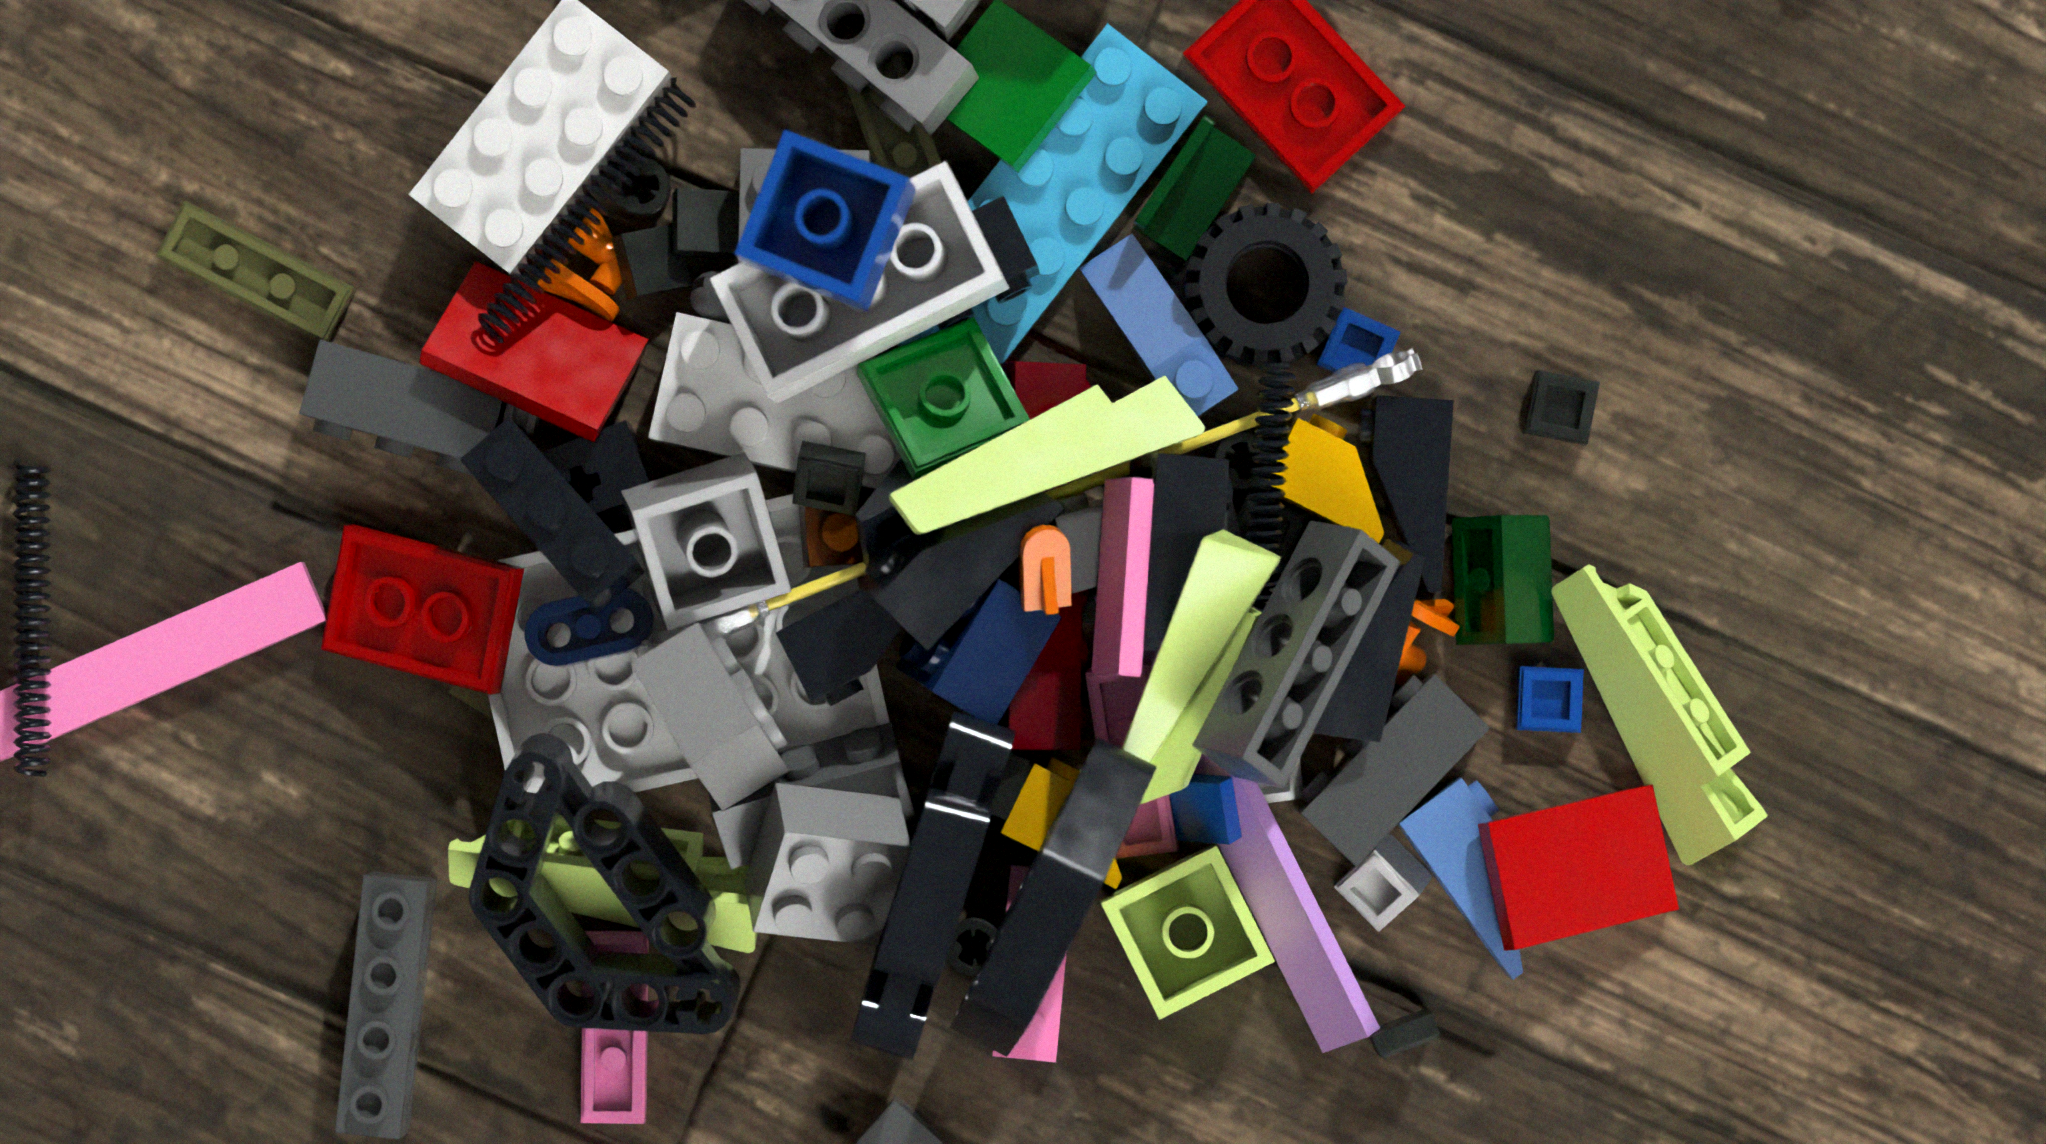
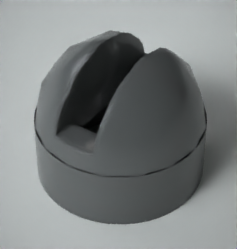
[690,270,730,322]

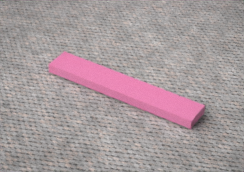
[0,562,327,762]

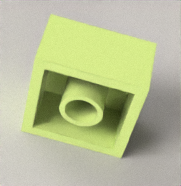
[1100,843,1275,1020]

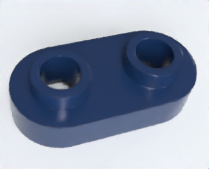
[524,588,654,667]

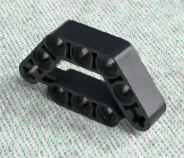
[850,711,1016,1061]
[468,733,741,1034]
[949,737,1157,1057]

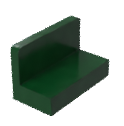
[1133,115,1256,263]
[1452,515,1554,645]

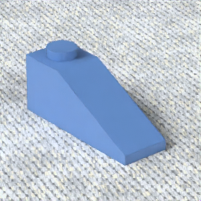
[1079,234,1239,418]
[1397,776,1523,980]

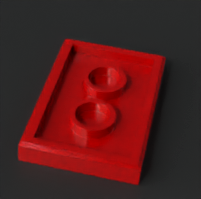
[1182,0,1405,195]
[419,261,649,442]
[321,525,524,695]
[1478,784,1679,951]

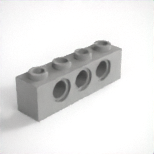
[744,0,979,136]

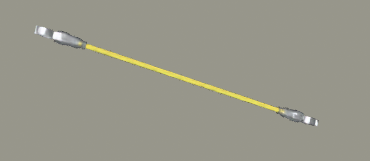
[642,348,1423,653]

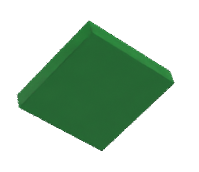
[945,0,1097,173]
[857,317,1030,481]

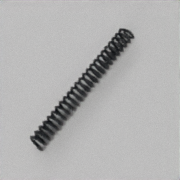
[478,77,696,343]
[1244,363,1296,612]
[12,457,52,777]

